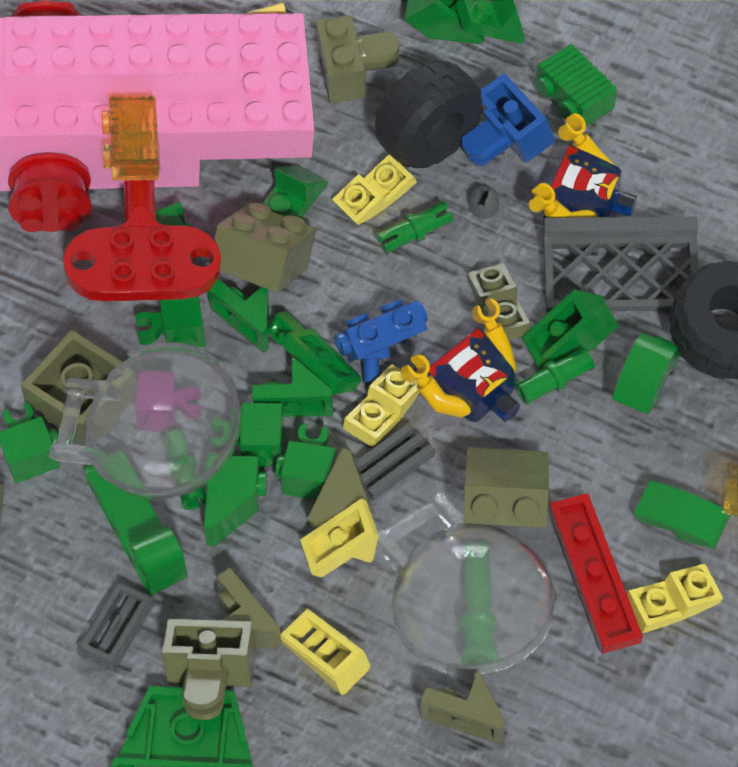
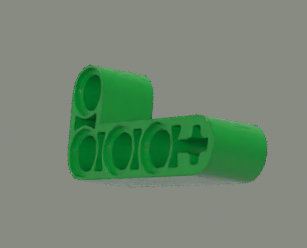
[82,451,188,596]

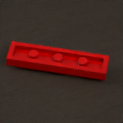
[549,493,643,654]

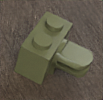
[316,15,399,103]
[162,619,257,720]

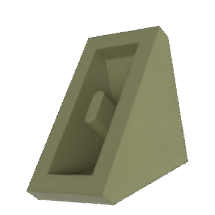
[307,448,376,530]

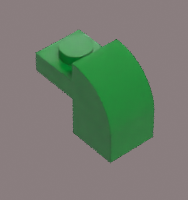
[612,333,681,414]

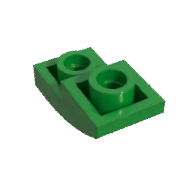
[633,480,731,549]

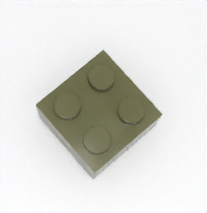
[209,203,317,293]
[21,330,136,449]

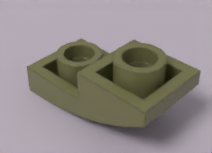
[468,263,531,340]

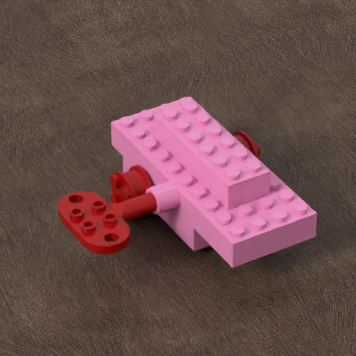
[0,1,314,302]

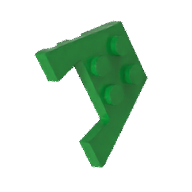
[110,686,253,767]

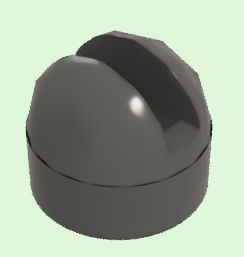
[469,186,499,219]

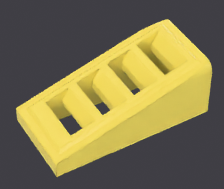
[280,608,370,695]

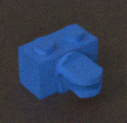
[462,73,555,167]

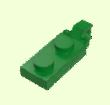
[268,311,362,395]

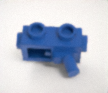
[334,299,428,383]

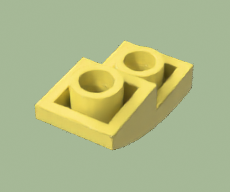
[332,154,417,225]
[343,364,420,448]
[627,564,723,634]

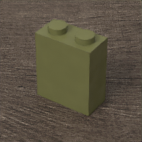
[463,447,549,528]

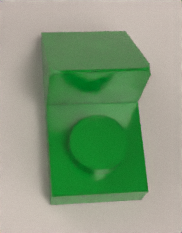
[455,0,525,44]
[262,165,328,218]
[207,279,270,353]
[252,358,333,417]

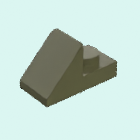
[216,568,282,649]
[420,672,505,745]

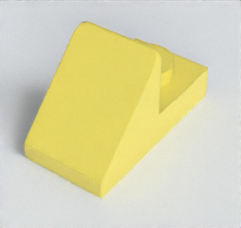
[300,499,379,578]

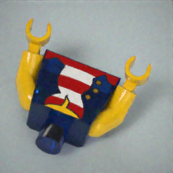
[529,113,638,220]
[401,299,520,422]

